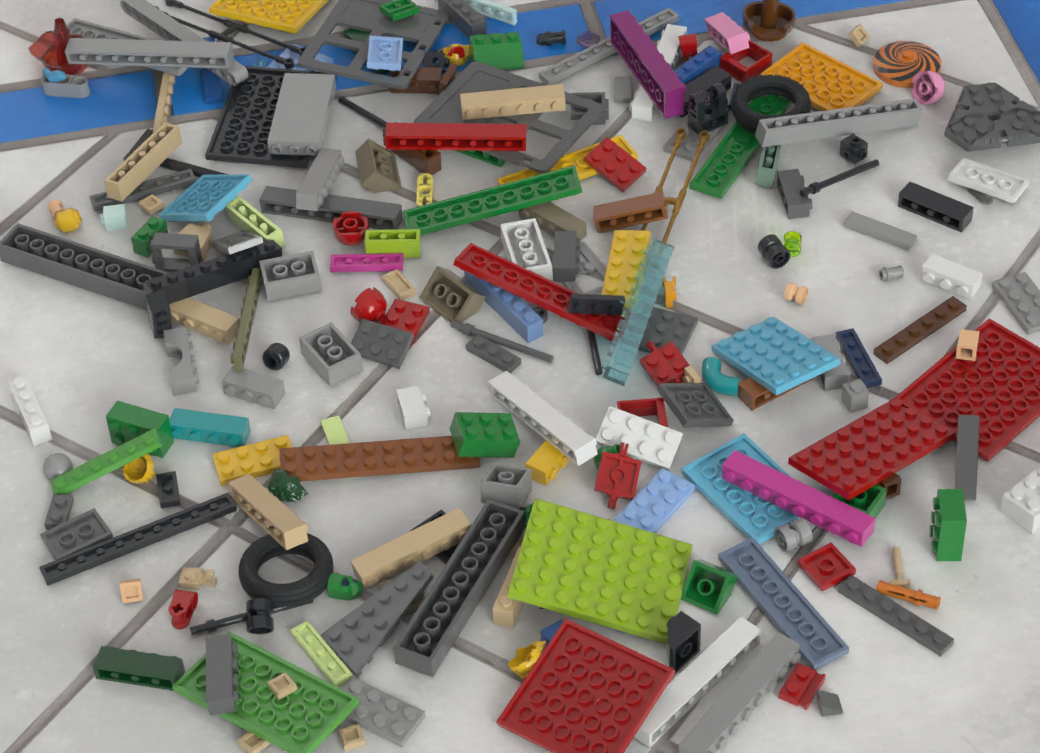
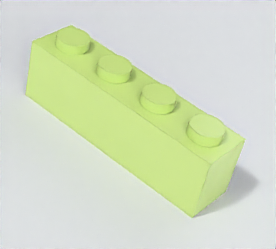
[225,195,286,247]

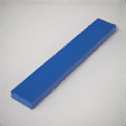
[202,37,223,103]

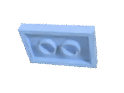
[367,36,403,71]

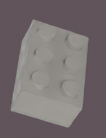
[259,251,322,301]
[299,322,363,386]

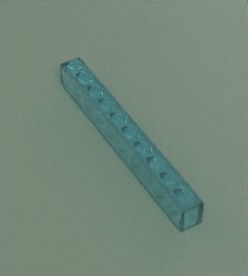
[602,238,674,386]

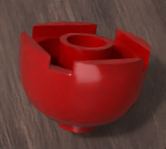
[332,211,369,246]
[350,287,387,322]

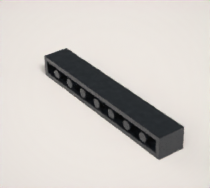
[143,240,282,304]

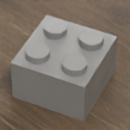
[481,463,532,509]

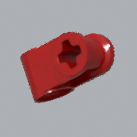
[679,33,698,63]
[168,589,198,629]

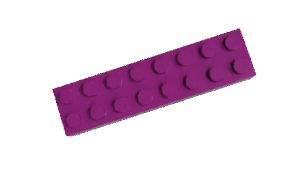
[610,10,686,119]

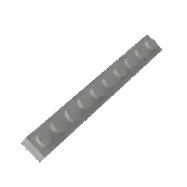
[538,8,679,85]

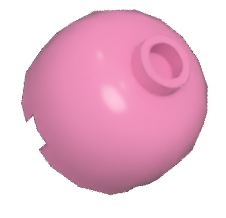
[911,71,945,105]

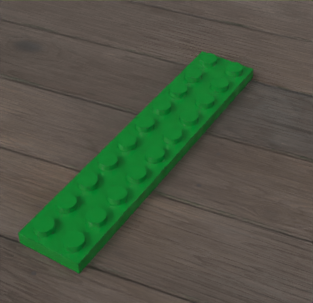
[690,95,792,199]
[403,165,583,236]

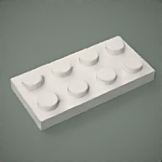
[948,158,1029,203]
[595,406,683,471]

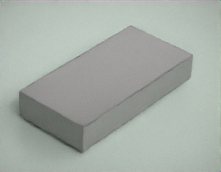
[614,77,632,103]

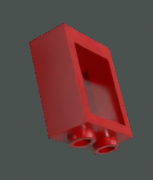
[720,41,773,83]
[617,398,668,428]

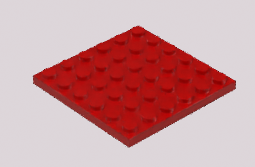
[496,619,675,753]

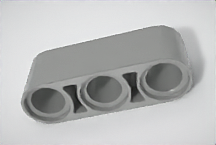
[40,75,90,98]

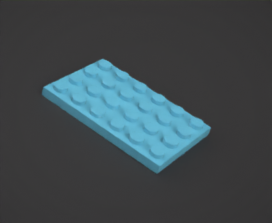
[711,316,841,395]
[681,433,801,545]

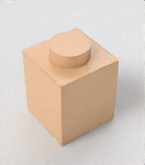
[956,329,979,361]

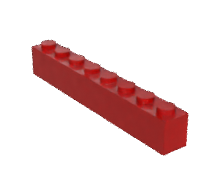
[385,123,527,151]

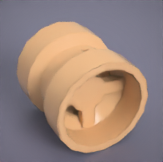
[784,282,808,305]

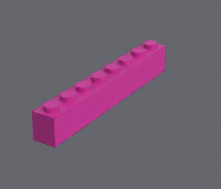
[722,450,875,547]

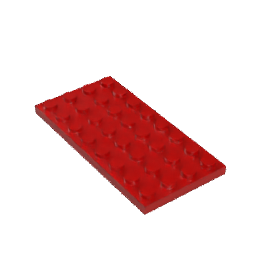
[788,399,955,500]

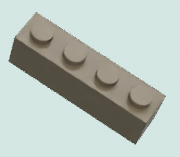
[519,202,587,241]

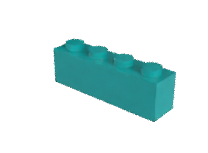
[169,408,251,447]

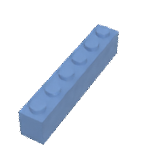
[464,271,543,343]

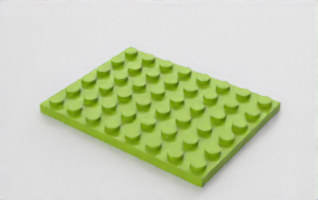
[507,498,693,645]

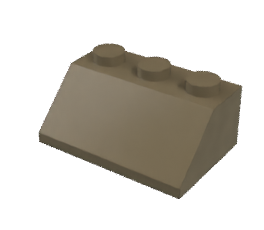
[355,139,401,193]
[419,266,486,323]

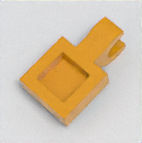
[662,276,676,308]

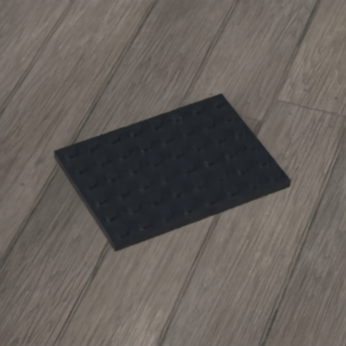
[205,66,337,168]

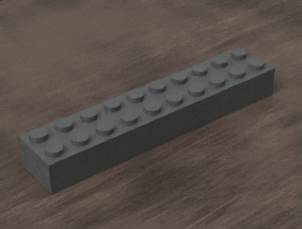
[0,223,169,310]
[393,499,525,677]

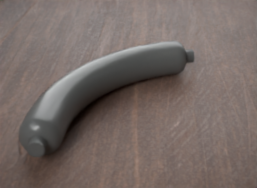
[968,188,993,205]

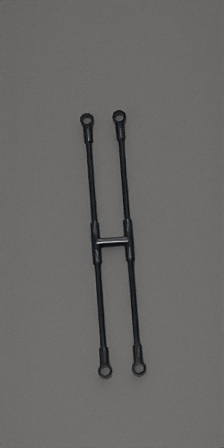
[155,0,307,69]

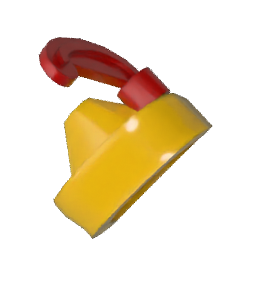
[442,44,470,66]

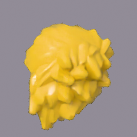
[122,454,156,484]
[508,640,546,679]

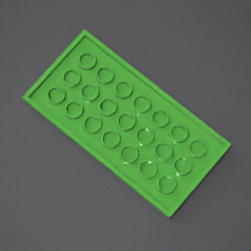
[172,632,360,753]

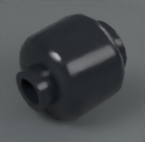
[262,343,290,371]

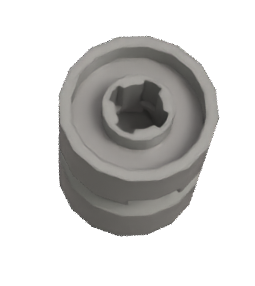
[774,518,813,552]

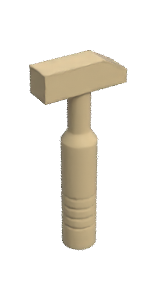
[890,547,911,588]

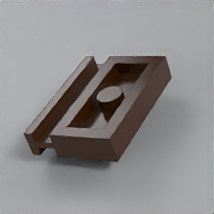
[437,63,457,96]

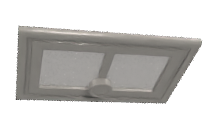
[549,241,607,295]

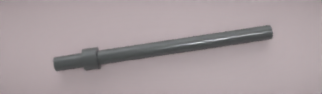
[451,320,554,363]

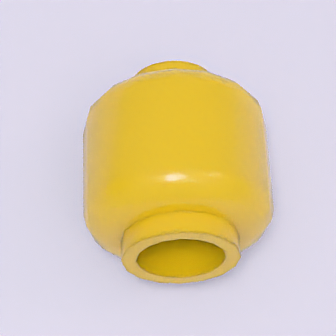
[54,207,82,233]

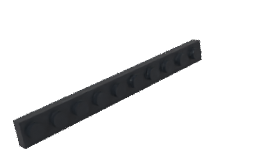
[39,492,237,586]

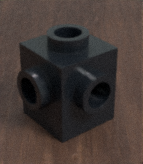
[424,50,450,72]
[840,133,868,164]

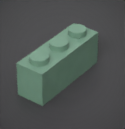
[754,145,781,188]

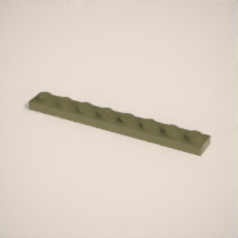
[230,268,262,372]

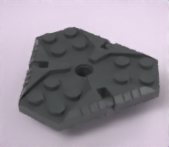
[944,82,1040,152]

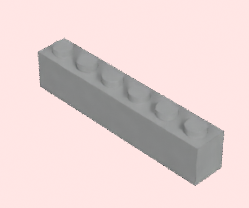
[296,148,344,211]

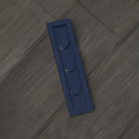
[835,328,882,388]

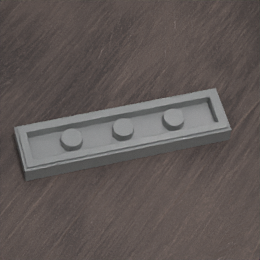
[843,211,917,251]

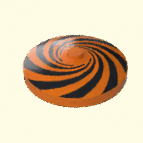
[873,41,941,88]

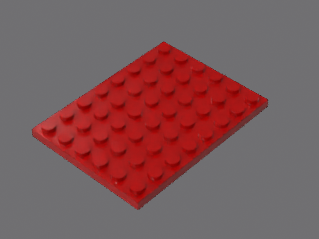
[894,318,1040,462]

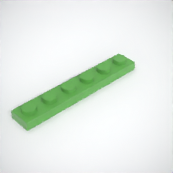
[50,428,162,495]

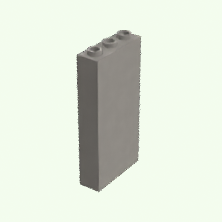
[267,73,337,156]

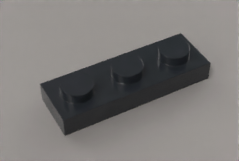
[566,294,626,315]

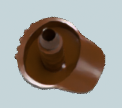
[742,0,795,42]

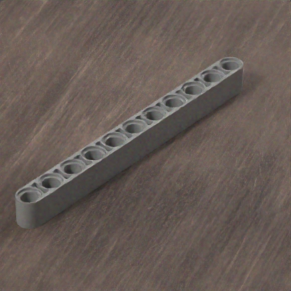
[120,0,249,86]

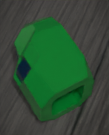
[327,573,363,601]

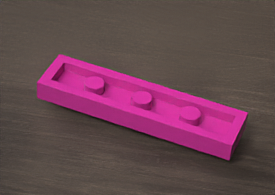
[330,253,404,272]

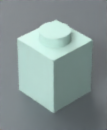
[100,204,128,231]

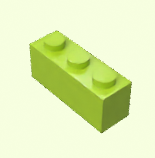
[365,229,422,258]

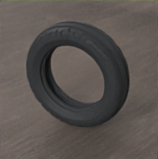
[731,75,811,134]
[238,533,334,608]

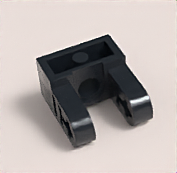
[688,83,729,135]

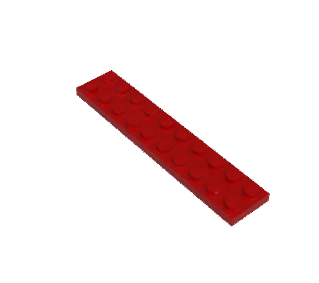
[453,243,635,344]

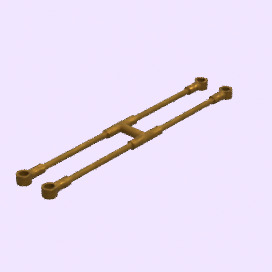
[641,128,710,277]

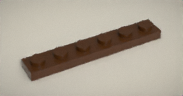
[873,296,967,364]

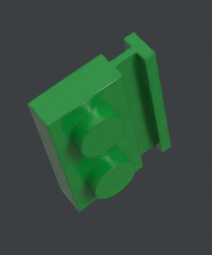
[379,0,420,22]

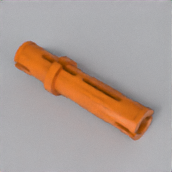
[876,580,941,610]

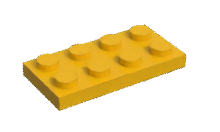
[212,435,292,486]

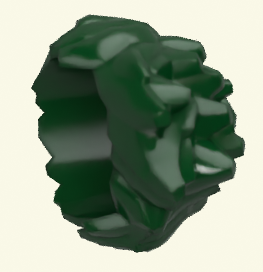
[267,469,309,502]

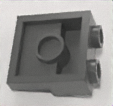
[571,92,609,125]

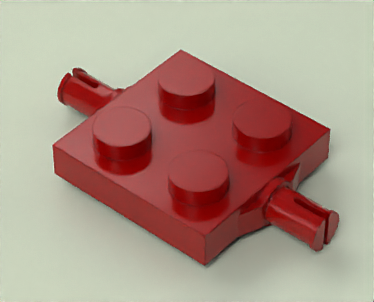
[639,341,690,387]
[594,442,642,509]

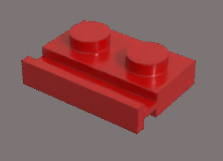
[778,662,826,710]

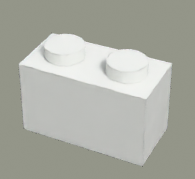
[396,385,431,430]

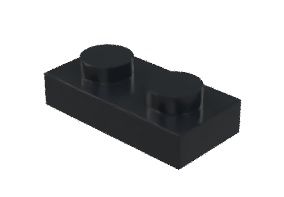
[156,471,181,509]

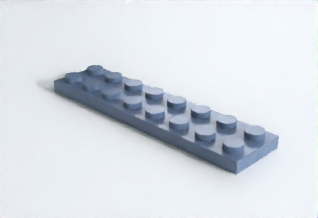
[718,537,849,670]

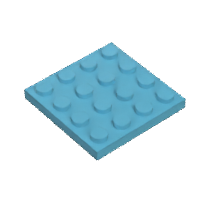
[159,174,252,222]

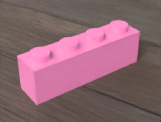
[705,12,750,54]

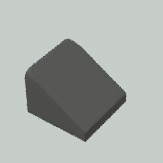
[816,691,843,717]

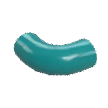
[701,357,739,397]

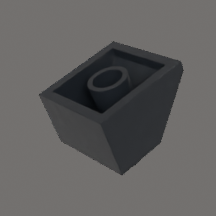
[667,611,701,674]

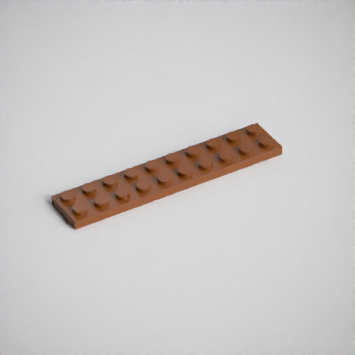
[279,436,480,481]

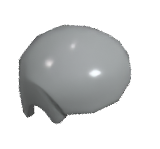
[43,453,73,480]

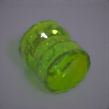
[784,231,802,257]

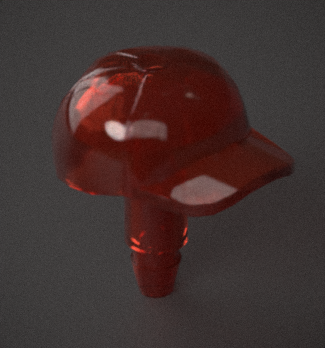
[29,18,88,75]

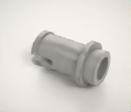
[879,265,904,282]

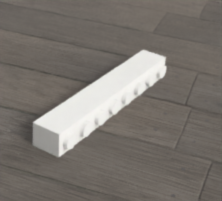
[629,24,687,122]
[488,371,598,466]
[634,617,761,748]

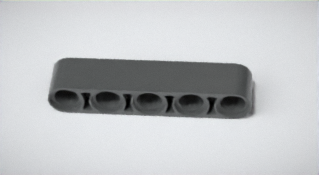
[955,415,980,500]

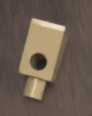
[173,222,213,261]

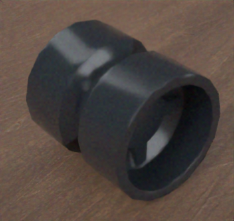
[758,234,791,269]
[246,598,274,634]

